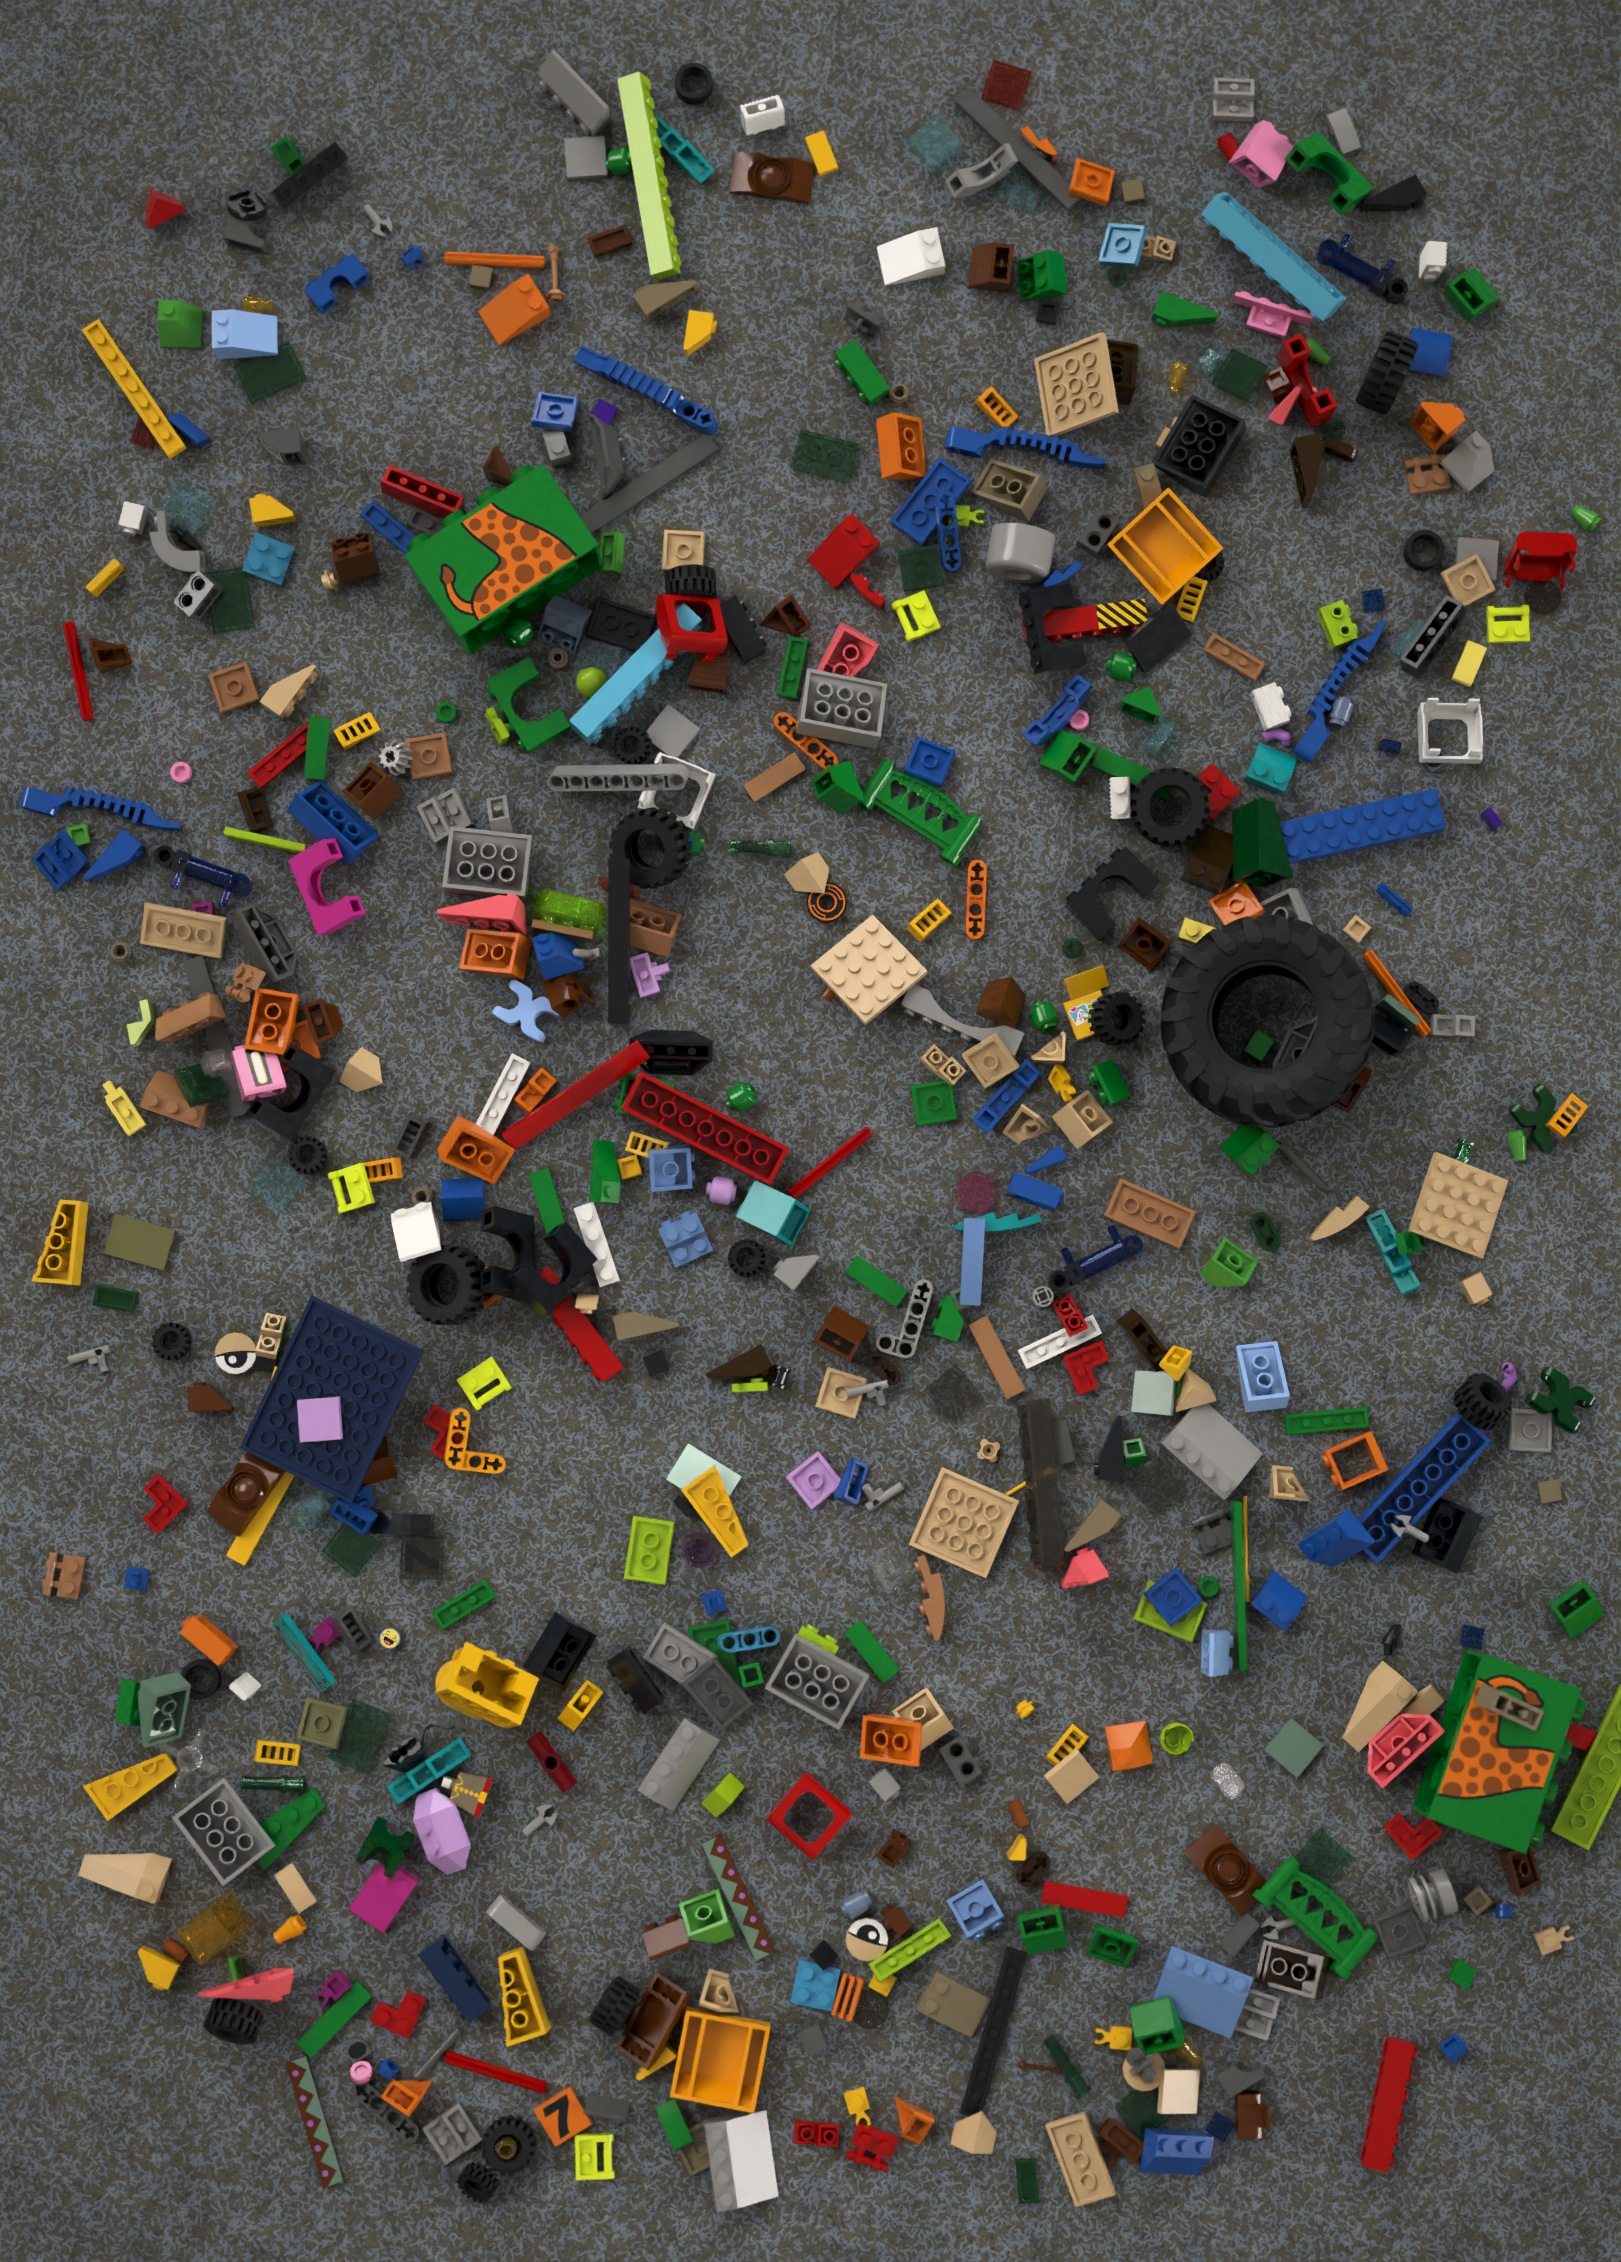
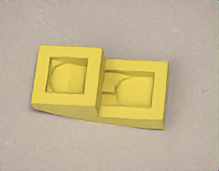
[1451,640,1487,687]

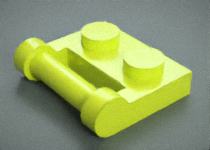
[891,590,941,642]
[1486,605,1530,644]
[327,1163,375,1214]
[457,1357,512,1411]
[575,2133,615,2180]

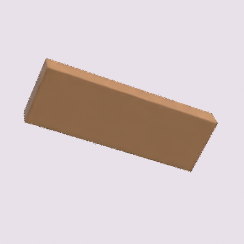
[1202,632,1266,682]
[743,752,806,804]
[531,919,594,943]

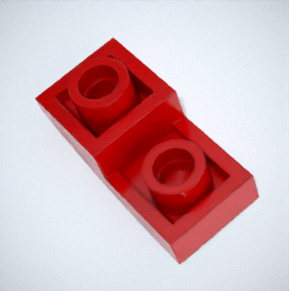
[850,573,885,611]
[1051,1294,1089,1337]
[1565,1722,1598,1752]
[793,2120,840,2147]

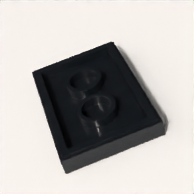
[585,597,657,652]
[1123,602,1191,673]

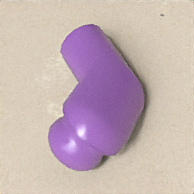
[1261,728,1292,746]
[1501,1362,1518,1393]

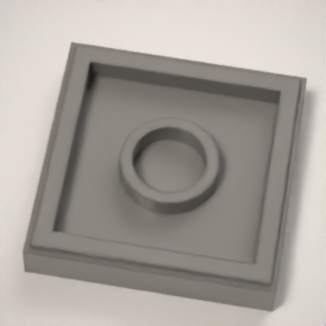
[564,136,608,180]
[1455,537,1499,582]
[646,704,700,758]
[1508,1408,1552,1453]

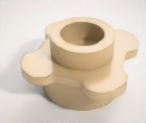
[321,570,339,591]
[977,1439,1000,1462]

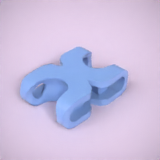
[492,980,560,1043]

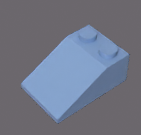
[212,309,278,359]
[1236,1341,1290,1412]
[1201,1629,1233,1677]

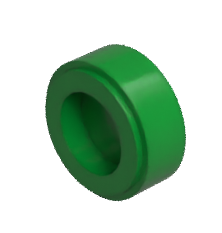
[436,702,457,723]
[1198,1576,1219,1597]

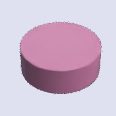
[1068,709,1089,731]
[170,762,192,783]
[350,2061,372,2084]

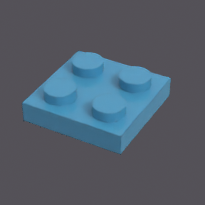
[1098,223,1148,267]
[242,533,295,586]
[790,1959,841,2012]

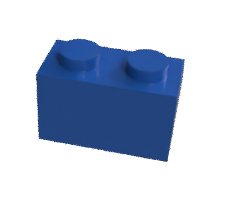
[532,932,584,980]
[1248,1570,1307,1631]

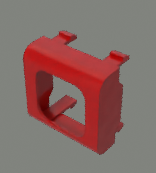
[1503,531,1577,591]
[654,594,727,662]
[765,1771,852,1861]

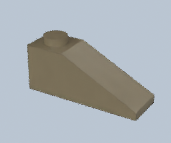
[633,280,698,321]
[1131,463,1162,511]
[613,1309,680,1341]
[1062,1499,1122,1552]
[1474,1683,1544,1731]

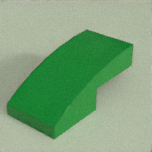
[270,136,307,176]
[1395,1232,1426,1255]
[656,2099,694,2151]

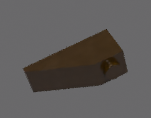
[1116,1309,1168,1372]
[706,1344,773,1378]

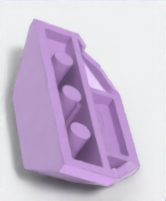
[413,1788,471,1875]

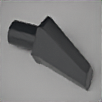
[172,526,202,551]
[1381,1624,1402,1656]

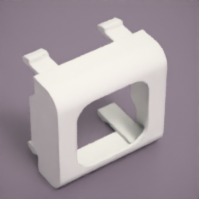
[1418,698,1483,764]
[638,753,715,831]

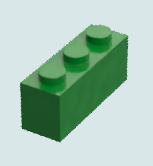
[834,339,890,407]

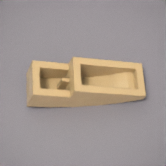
[1308,1196,1370,1242]

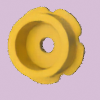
[1015,1700,1035,1719]

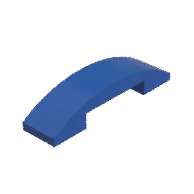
[1022,674,1093,747]
[972,1059,1041,1134]

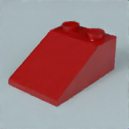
[807,513,880,589]

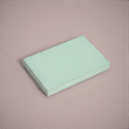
[666,1444,742,1496]

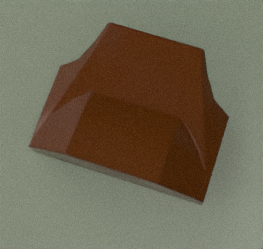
[302,998,344,1045]

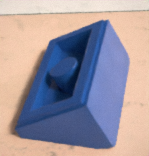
[167,413,211,449]

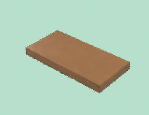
[1103,1178,1196,1250]

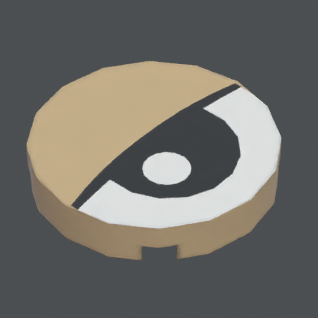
[215,1332,257,1374]
[846,1917,888,1962]

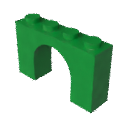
[1285,132,1374,216]
[486,657,571,755]

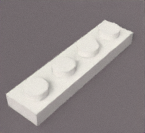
[476,1053,531,1135]
[574,1203,620,1287]
[1017,1315,1102,1369]

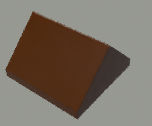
[1117,917,1172,971]
[976,977,1026,1029]
[361,1436,398,1487]
[1498,1845,1541,1896]

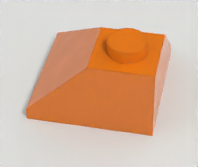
[1105,1721,1153,1771]

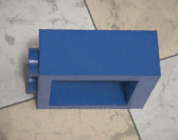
[1006,1172,1064,1211]

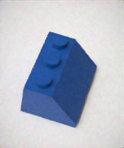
[1297,1508,1375,1567]
[1140,2128,1214,2175]

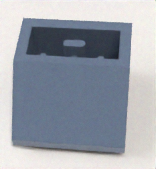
[537,595,592,655]

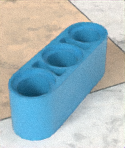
[717,1627,780,1652]

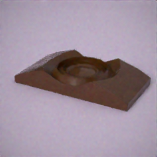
[729,152,815,204]
[207,1452,286,1537]
[1184,1823,1267,1916]
[616,1971,690,2070]

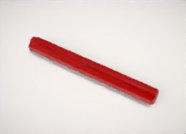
[63,622,94,721]
[788,1127,872,1199]
[444,2051,547,2094]

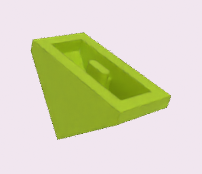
[701,1772,745,1818]

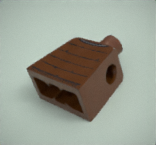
[687,653,727,694]

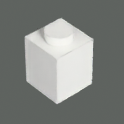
[118,501,148,536]

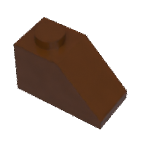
[188,1382,234,1412]

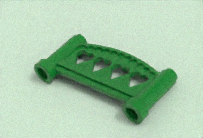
[857,759,982,867]
[1252,1856,1378,1981]

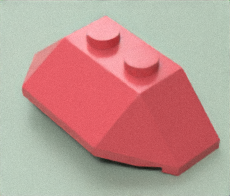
[1368,1713,1445,1789]

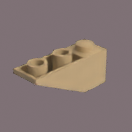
[259,664,319,720]

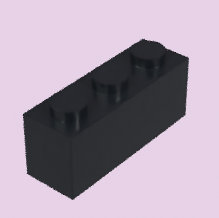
[720,595,767,664]

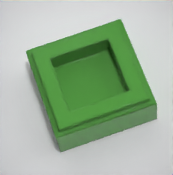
[66,823,92,847]

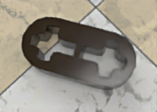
[1322,436,1358,462]
[867,1352,901,1386]
[1016,1851,1051,1887]

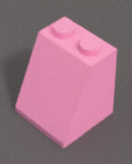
[1229,120,1294,188]

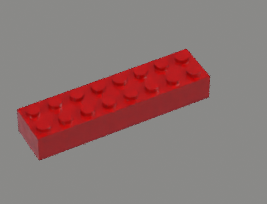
[620,1071,789,1186]

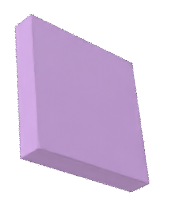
[297,1397,343,1442]
[786,1451,841,1510]

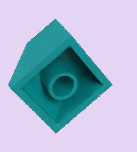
[1243,743,1297,796]

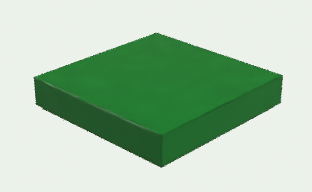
[910,1080,958,1127]

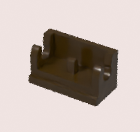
[237,787,274,833]

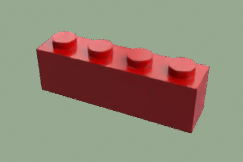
[381,465,465,519]

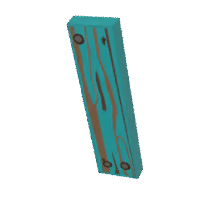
[272,1613,336,1692]

